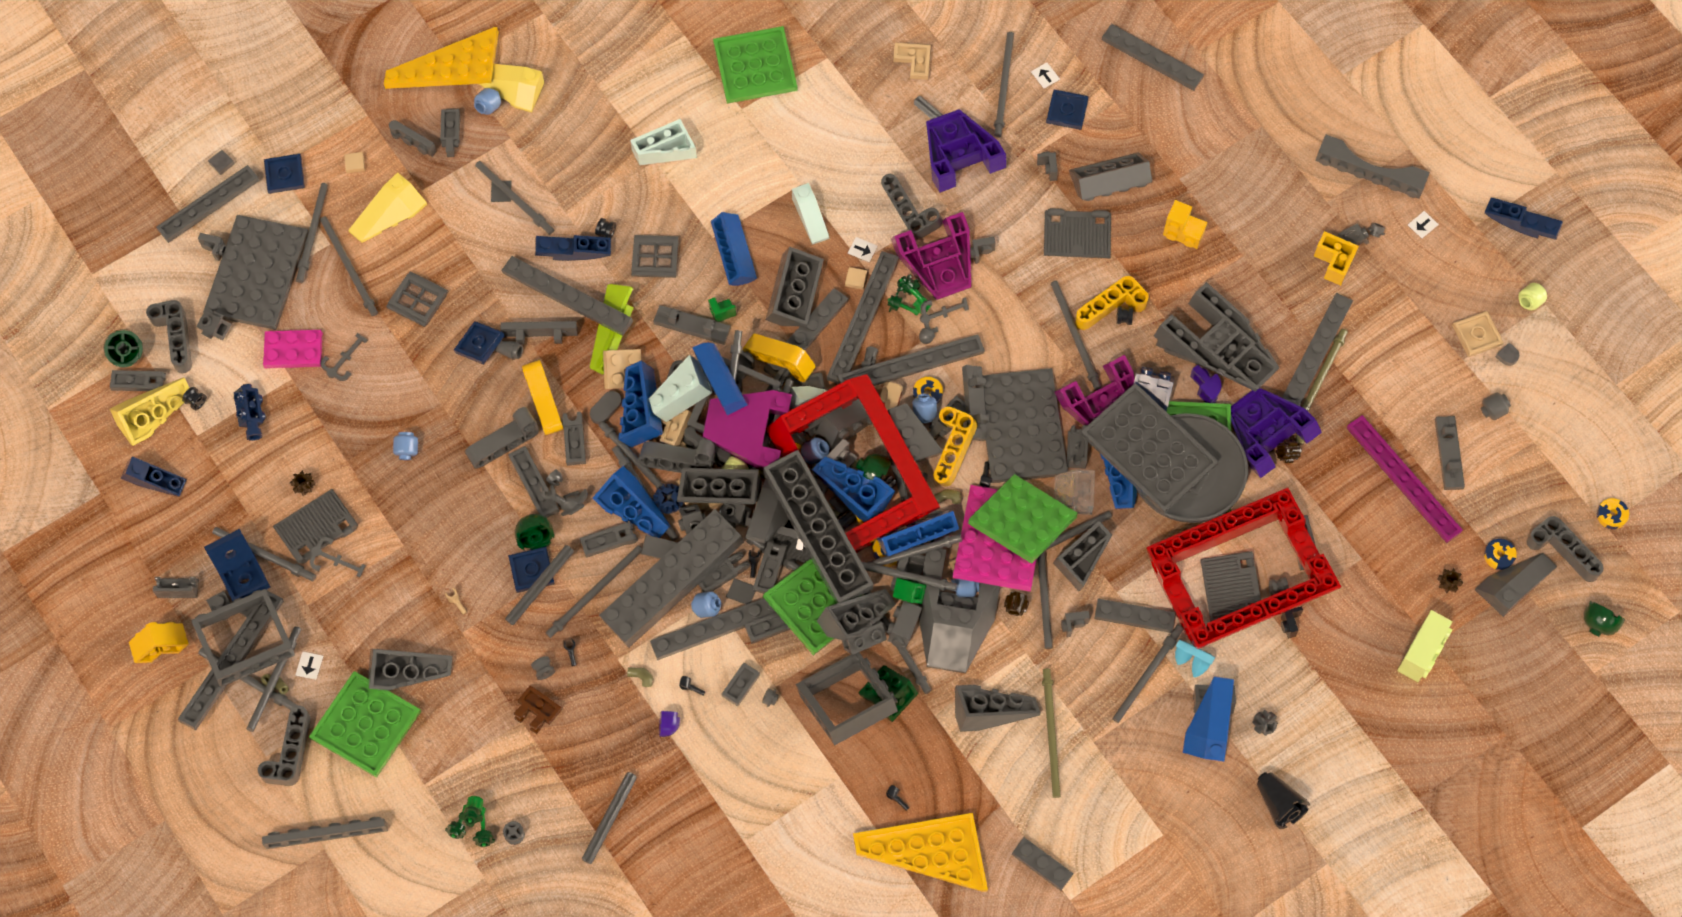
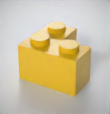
[1163,200,1208,249]
[1314,231,1359,286]
[129,622,189,663]

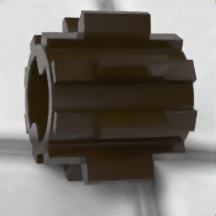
[1276,439,1302,463]
[290,470,316,496]
[1437,568,1463,593]
[1004,591,1029,616]

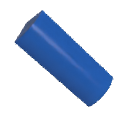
[711,212,757,286]
[692,342,748,415]
[877,510,959,556]

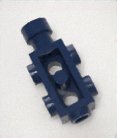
[233,384,265,441]

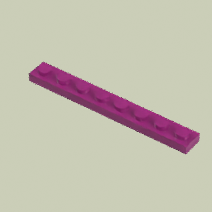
[1347,415,1463,543]

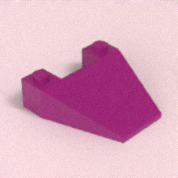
[891,212,971,300]
[1054,355,1135,425]
[702,390,792,470]

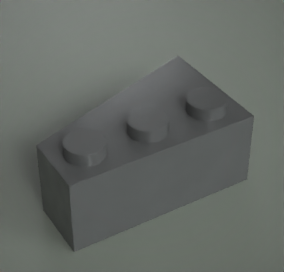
[815,399,872,453]
[888,403,943,463]

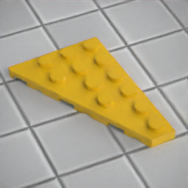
[384,27,499,89]
[853,813,988,892]

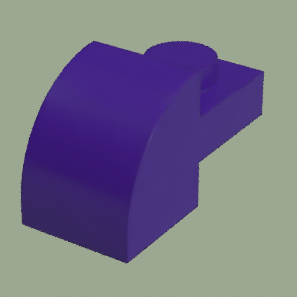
[1190,365,1221,403]

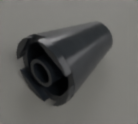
[1257,772,1310,829]

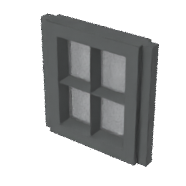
[631,235,679,278]
[386,271,448,327]

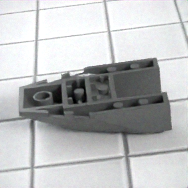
[1154,282,1279,392]
[917,548,1000,674]

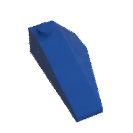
[1100,454,1137,509]
[812,456,895,522]
[593,466,670,538]
[1183,676,1234,762]

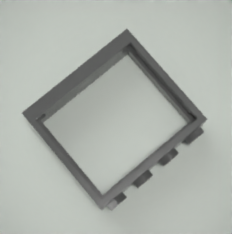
[687,357,783,434]
[191,589,295,687]
[796,652,898,746]

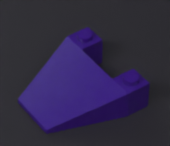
[926,109,1006,193]
[1231,388,1322,479]

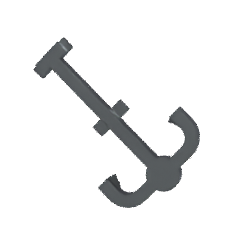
[920,298,969,333]
[321,333,368,381]
[310,537,366,578]

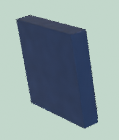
[1046,89,1089,130]
[264,154,305,194]
[454,321,505,365]
[508,547,555,593]

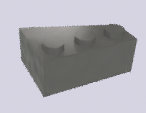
[1053,521,1112,591]

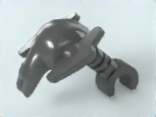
[540,485,588,516]

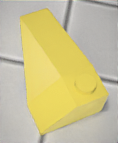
[479,64,544,113]
[348,173,427,243]
[110,377,189,446]

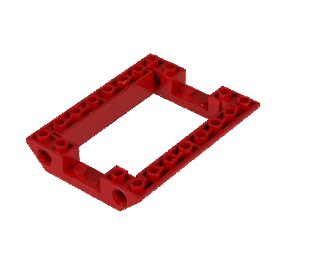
[766,374,940,553]
[1146,488,1342,649]

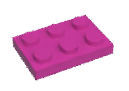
[263,330,323,369]

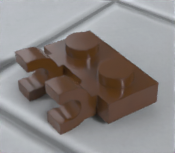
[514,685,562,734]

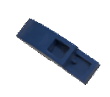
[1485,197,1563,240]
[535,235,611,261]

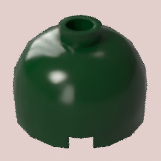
[103,329,143,368]
[855,453,891,480]
[514,514,555,550]
[1584,601,1625,637]

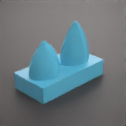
[1175,639,1216,678]

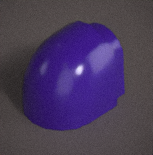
[659,711,680,737]

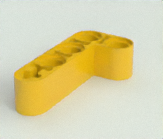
[1075,276,1149,330]
[742,333,816,382]
[522,360,563,436]
[934,407,977,487]

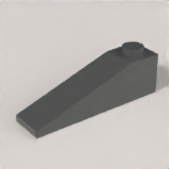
[955,685,1041,732]

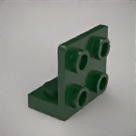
[858,665,918,722]

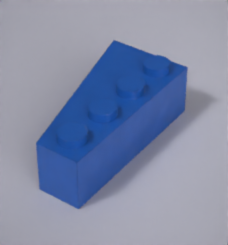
[618,360,663,448]

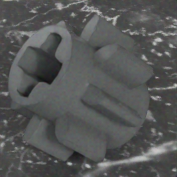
[1252,710,1278,736]

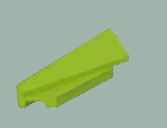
[590,284,634,375]

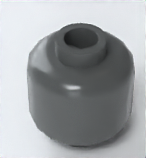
[1480,392,1511,420]

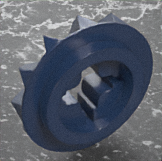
[653,483,683,514]

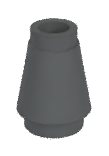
[494,341,523,360]

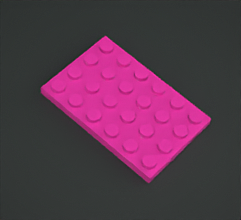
[953,485,1036,592]

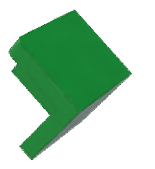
[708,297,737,322]
[893,578,926,604]

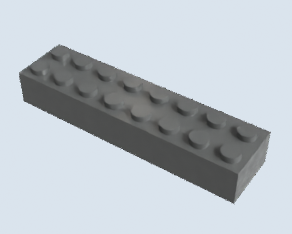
[764,450,874,604]
[599,509,744,648]

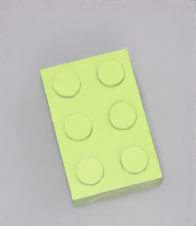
[1397,610,1453,682]

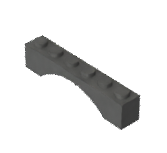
[1315,134,1430,199]

